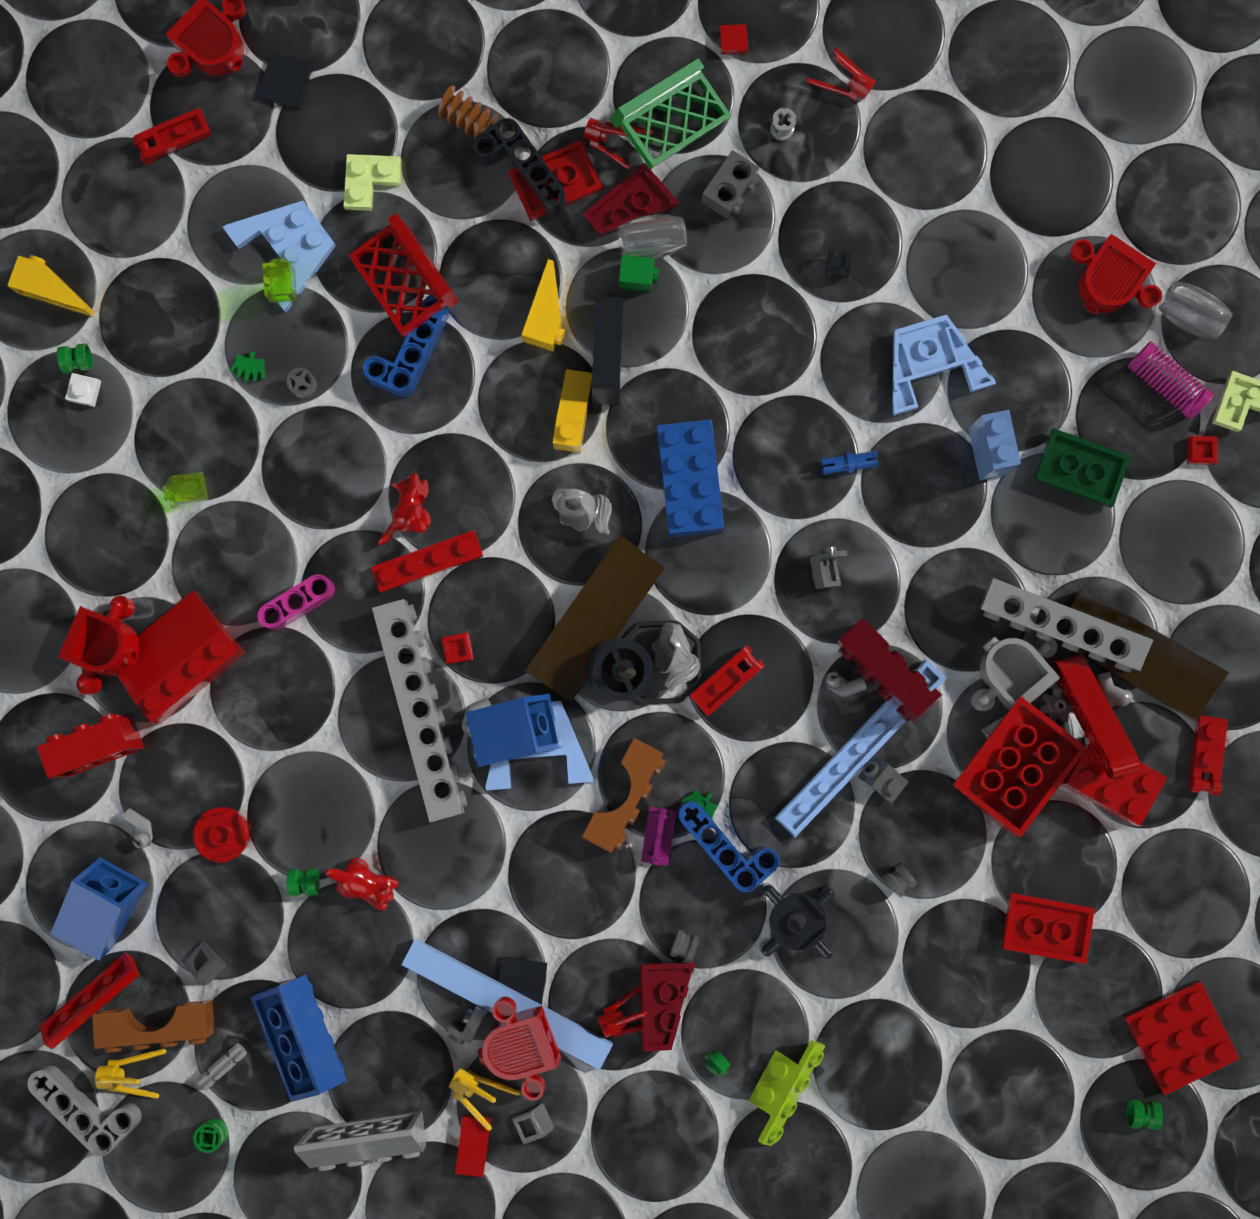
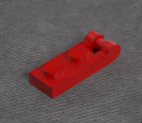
[132,107,212,165]
[690,645,765,716]
[1189,715,1228,796]

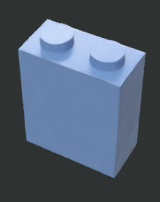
[968,410,1021,481]

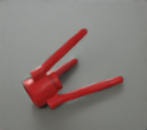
[806,48,876,101]
[584,118,653,170]
[598,985,647,1038]

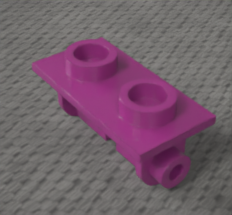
[641,806,677,866]

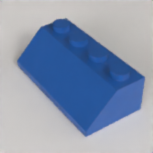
[250,974,347,1102]

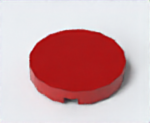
[193,807,250,863]

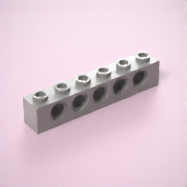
[979,577,1153,673]

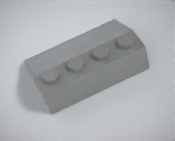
[294,1111,426,1171]

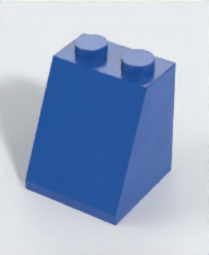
[466,694,562,767]
[51,857,148,961]

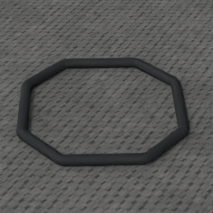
[623,620,702,705]

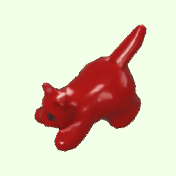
[378,473,431,545]
[325,858,399,911]

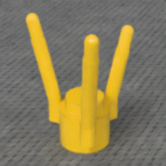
[95,1049,166,1099]
[449,1068,521,1131]

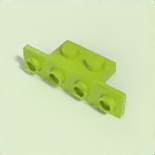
[749,1040,825,1146]

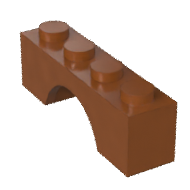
[582,738,666,853]
[92,1000,215,1053]

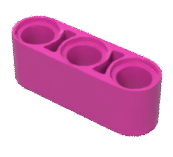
[258,575,335,630]

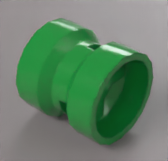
[57,343,93,374]
[286,868,320,897]
[1126,1099,1163,1131]
[193,1118,228,1153]

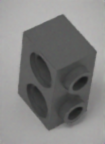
[701,150,760,219]

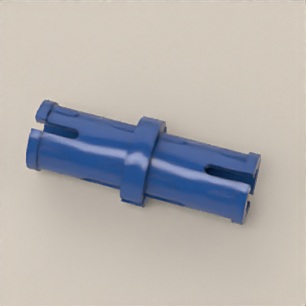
[821,450,878,475]

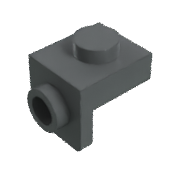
[810,546,848,589]
[858,756,908,804]

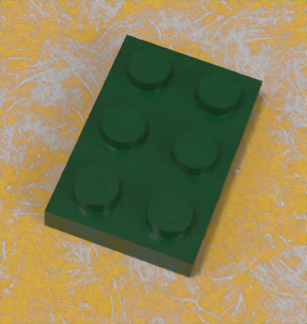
[1033,428,1131,508]

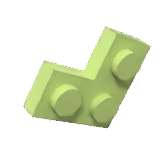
[344,154,402,211]
[1212,371,1260,432]

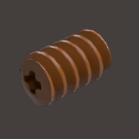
[438,85,499,138]

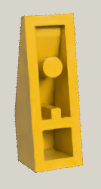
[8,255,95,317]
[522,259,565,352]
[553,369,592,453]

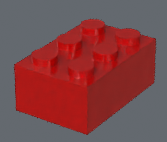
[37,714,145,778]
[1061,736,1167,826]

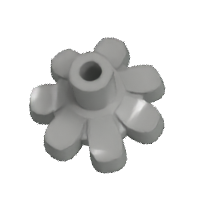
[1039,688,1073,723]

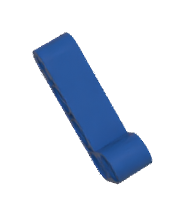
[363,295,449,397]
[677,800,780,892]

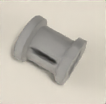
[770,108,796,141]

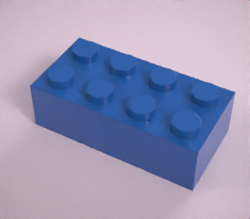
[657,419,724,538]

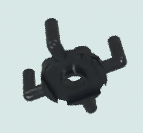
[759,883,834,959]

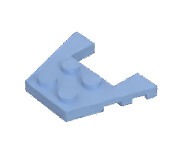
[223,201,336,312]
[892,315,996,416]
[485,701,594,790]

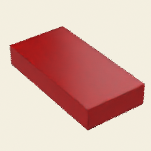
[455,1114,491,1177]

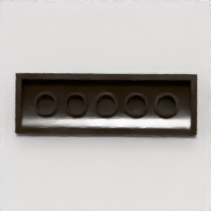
[525,535,665,703]
[1053,589,1229,721]

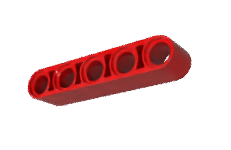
[1052,653,1140,779]

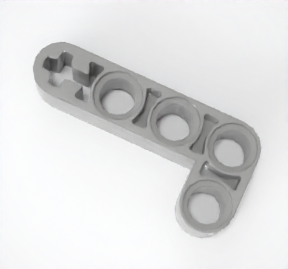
[27,1066,142,1156]

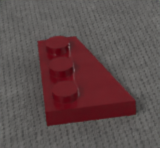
[583,163,679,237]
[639,962,696,1052]

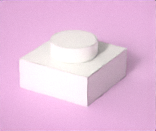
[65,373,101,407]

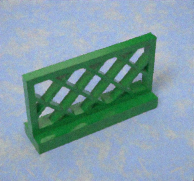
[610,58,731,170]

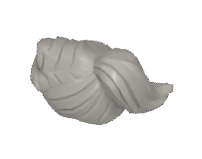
[552,488,612,535]
[652,623,700,692]

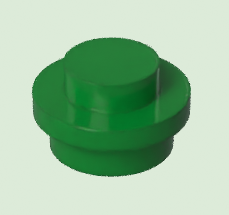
[704,1050,730,1076]

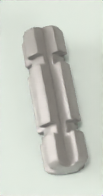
[197,1043,247,1090]

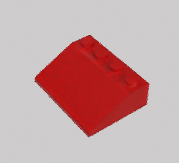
[118,590,246,724]
[952,696,1088,837]

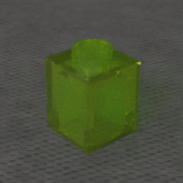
[262,259,297,303]

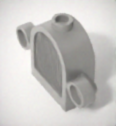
[971,636,1060,711]

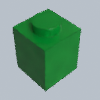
[619,255,659,292]

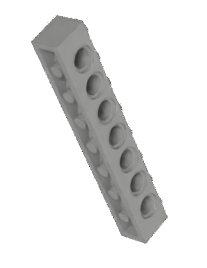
[372,599,468,822]

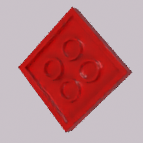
[1123,980,1240,1096]

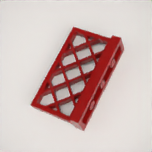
[349,213,460,337]

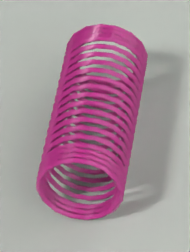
[1128,341,1214,419]

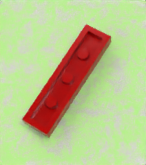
[371,530,484,594]
[39,952,139,1049]

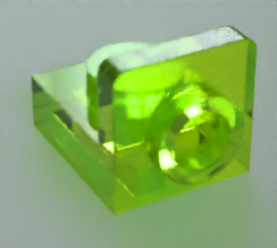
[163,472,208,509]

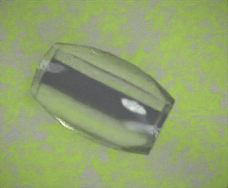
[618,214,687,259]
[1158,281,1233,340]

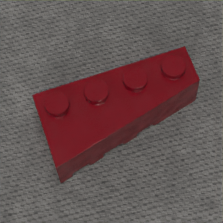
[838,618,943,724]

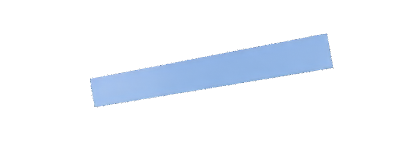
[775,659,946,837]
[402,939,613,1070]

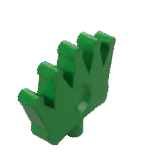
[230,351,266,382]
[681,790,717,822]

